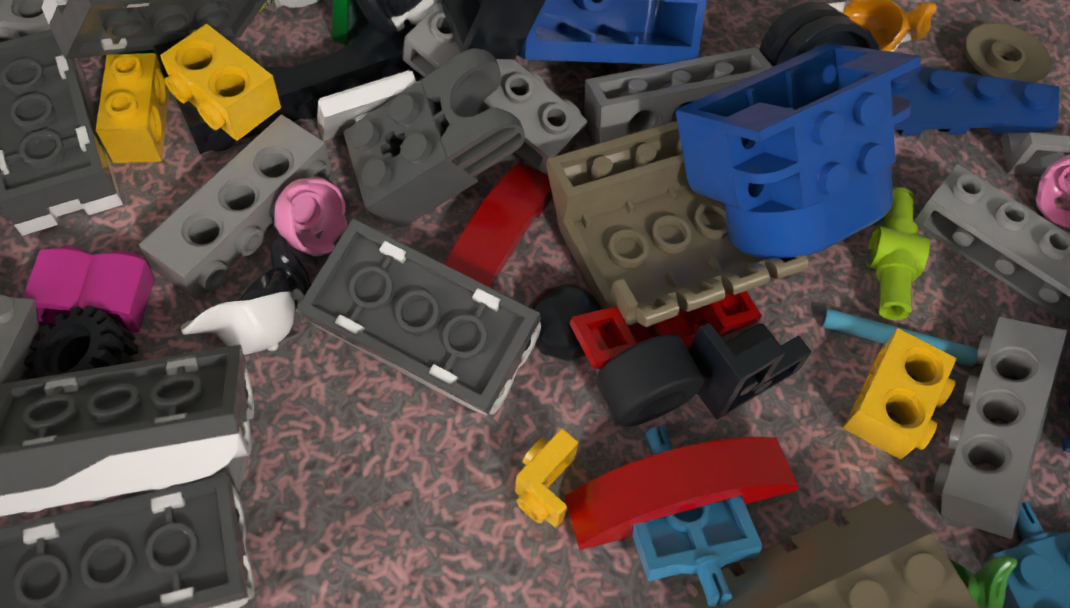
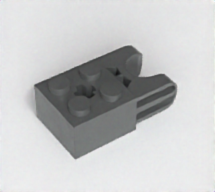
[343,48,525,227]

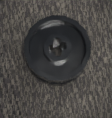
[759,2,879,67]

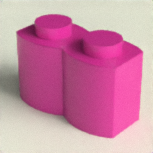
[23,245,155,333]

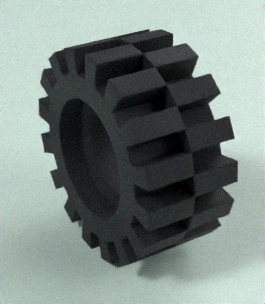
[24,305,138,380]

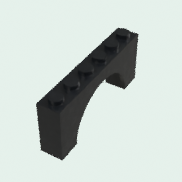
[154,22,422,154]

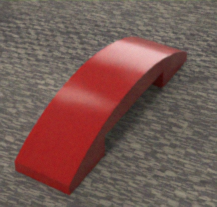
[444,162,553,289]
[569,291,762,369]
[564,437,798,551]

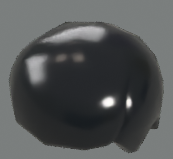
[529,283,602,361]

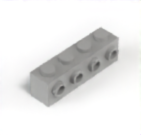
[403,3,587,174]
[913,164,1070,326]

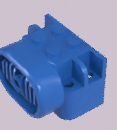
[517,0,707,64]
[675,43,921,259]

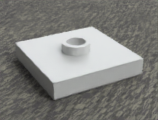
[317,70,416,141]

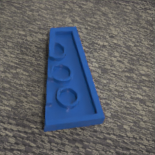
[891,66,1060,136]

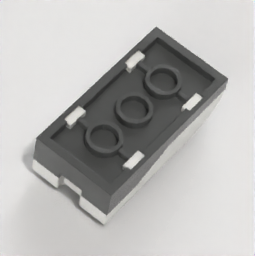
[41,0,267,59]
[0,29,123,236]
[297,218,541,415]
[0,345,254,516]
[0,474,254,608]

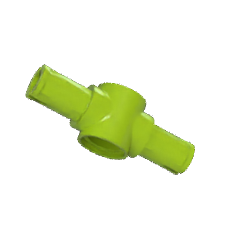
[866,187,930,321]

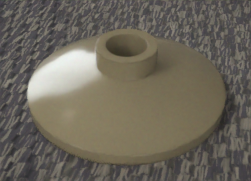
[964,23,1052,83]

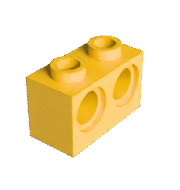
[160,24,281,141]
[95,53,170,163]
[843,328,957,460]

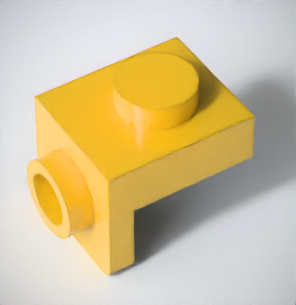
[515,428,579,528]

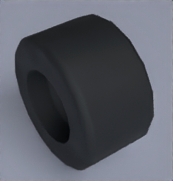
[596,334,704,427]

